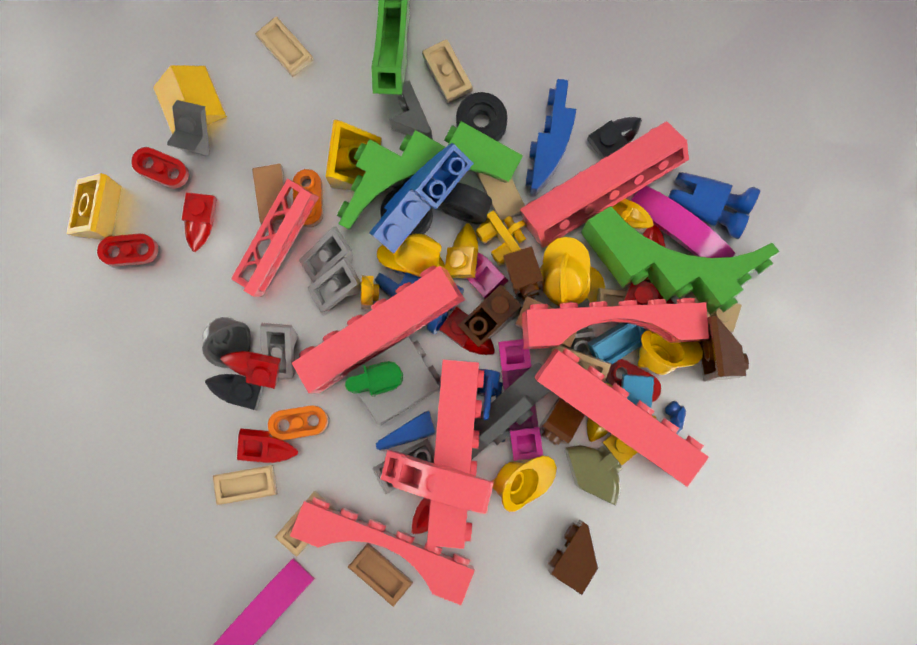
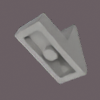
[299,227,353,283]
[308,258,361,313]
[260,323,298,379]

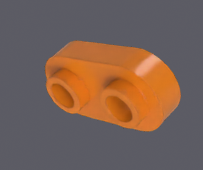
[293,169,324,227]
[268,406,328,440]

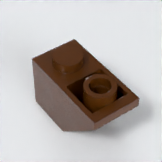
[503,246,544,301]
[458,285,522,347]
[539,398,585,446]
[547,520,598,595]

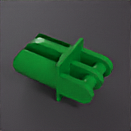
[345,361,403,397]

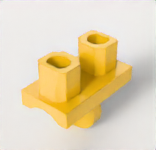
[476,210,527,266]

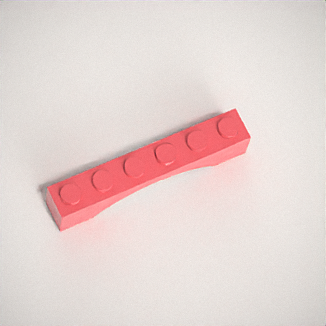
[522,298,709,350]
[290,497,475,605]

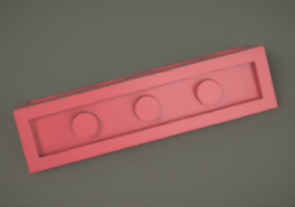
[231,178,319,297]

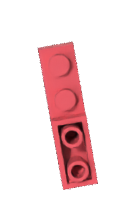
[380,450,494,514]

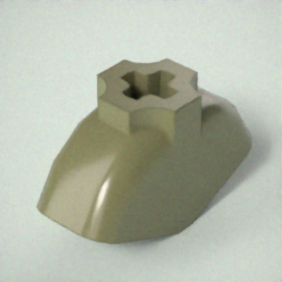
[565,445,623,506]

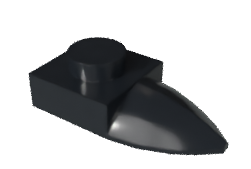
[587,117,642,159]
[205,374,264,411]

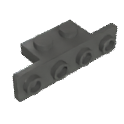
[471,363,550,460]

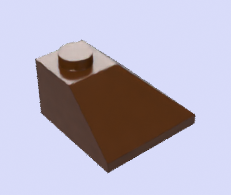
[699,316,749,382]

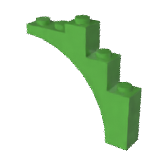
[371,0,410,95]
[337,121,523,230]
[581,206,780,315]

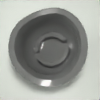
[202,317,251,368]

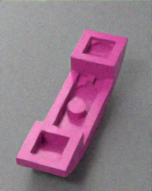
[631,186,736,258]
[498,339,543,461]
[213,558,315,645]

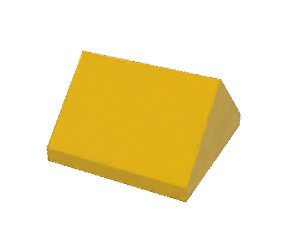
[153,65,227,134]
[325,120,382,190]
[67,173,122,240]

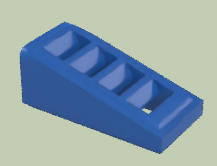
[375,411,436,451]

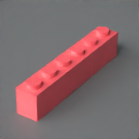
[520,121,689,248]
[292,266,465,394]
[534,348,709,487]
[427,360,484,549]

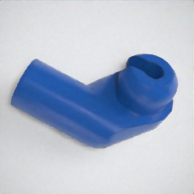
[665,401,686,434]

